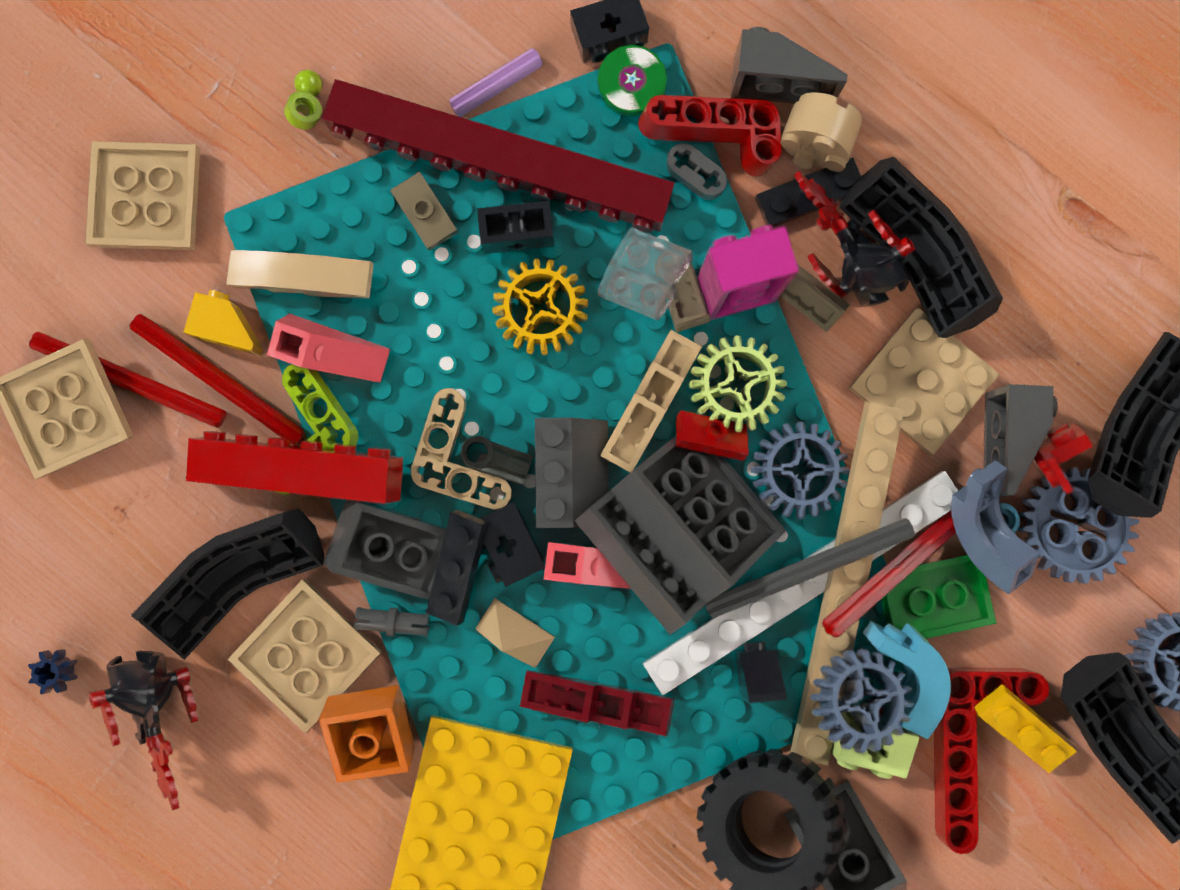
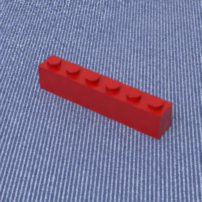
[186,431,403,504]

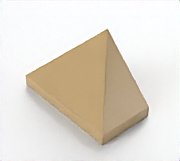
[475,598,555,668]

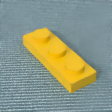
[974,684,1077,773]

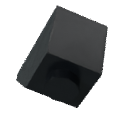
[735,641,787,703]

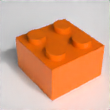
[319,685,415,783]

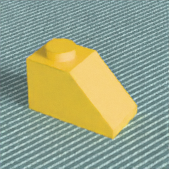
[183,290,263,356]

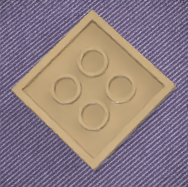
[85,141,200,250]
[848,307,999,456]
[0,339,134,479]
[227,579,382,734]

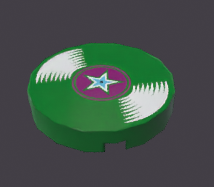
[597,45,667,117]

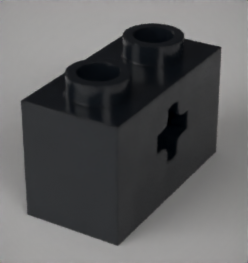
[570,0,649,63]
[477,201,554,254]
[480,502,546,587]

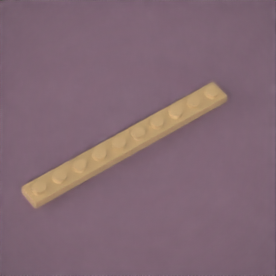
[790,402,905,765]

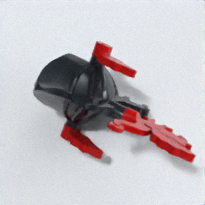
[794,171,915,307]
[89,650,198,810]

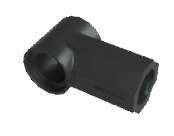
[461,436,533,486]

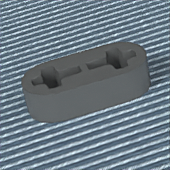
[666,143,727,200]

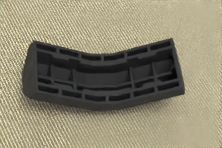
[840,156,1003,338]
[1087,332,1180,518]
[131,509,325,660]
[1061,652,1180,844]

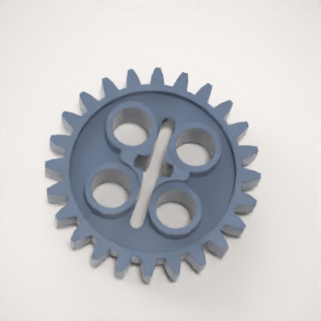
[1018,467,1139,584]

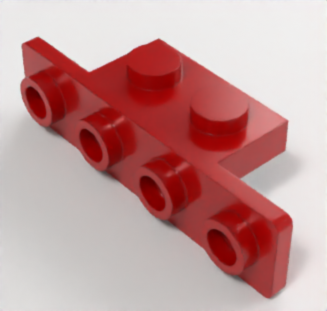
[1034,423,1094,495]

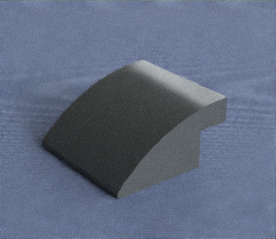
[575,436,786,634]

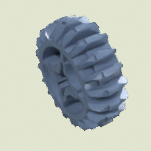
[751,421,850,519]
[1124,612,1180,711]
[810,649,914,753]

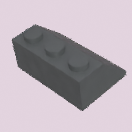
[535,418,609,528]

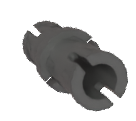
[354,607,430,637]

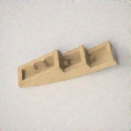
[226,250,374,298]
[600,330,702,473]

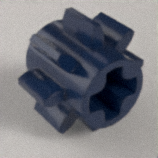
[28,649,78,695]

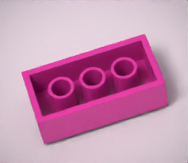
[697,225,799,320]

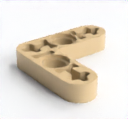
[411,388,513,510]

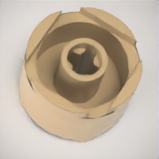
[780,93,863,172]

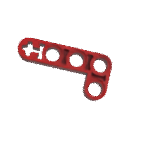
[638,95,782,177]

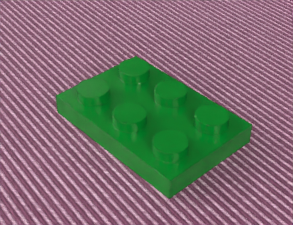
[881,555,997,639]

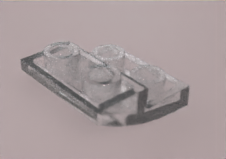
[597,228,693,321]

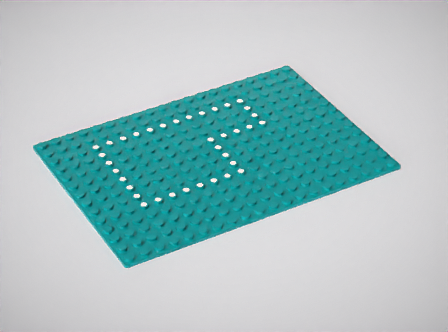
[224,43,904,840]

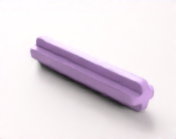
[450,48,542,117]

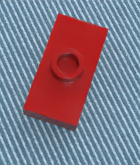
[676,410,749,461]

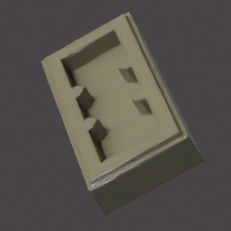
[390,172,458,251]
[655,255,710,332]
[780,264,849,332]

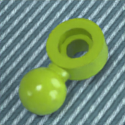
[284,69,322,130]

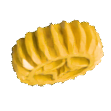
[492,259,589,355]

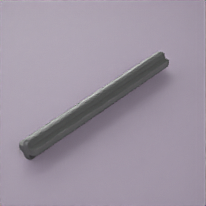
[705,518,915,618]

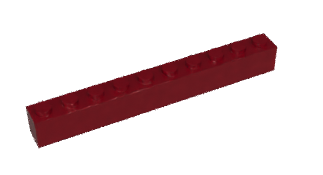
[322,79,675,233]

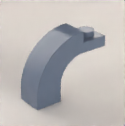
[951,460,1040,595]

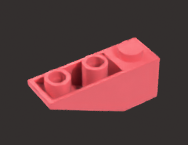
[267,314,391,383]
[544,542,631,589]

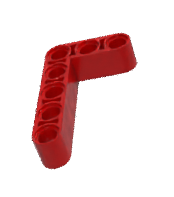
[934,667,1049,854]

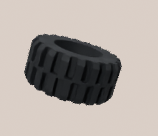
[696,749,847,890]

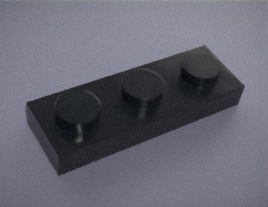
[755,157,861,227]
[426,510,489,626]

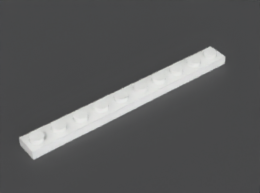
[643,471,958,696]

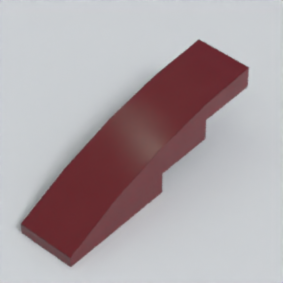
[520,670,675,736]

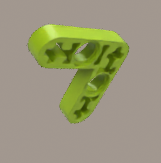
[275,364,358,495]

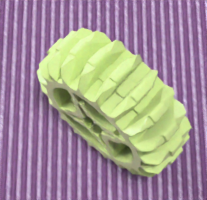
[689,336,787,432]

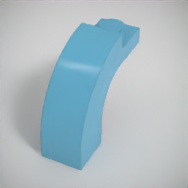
[863,621,951,739]

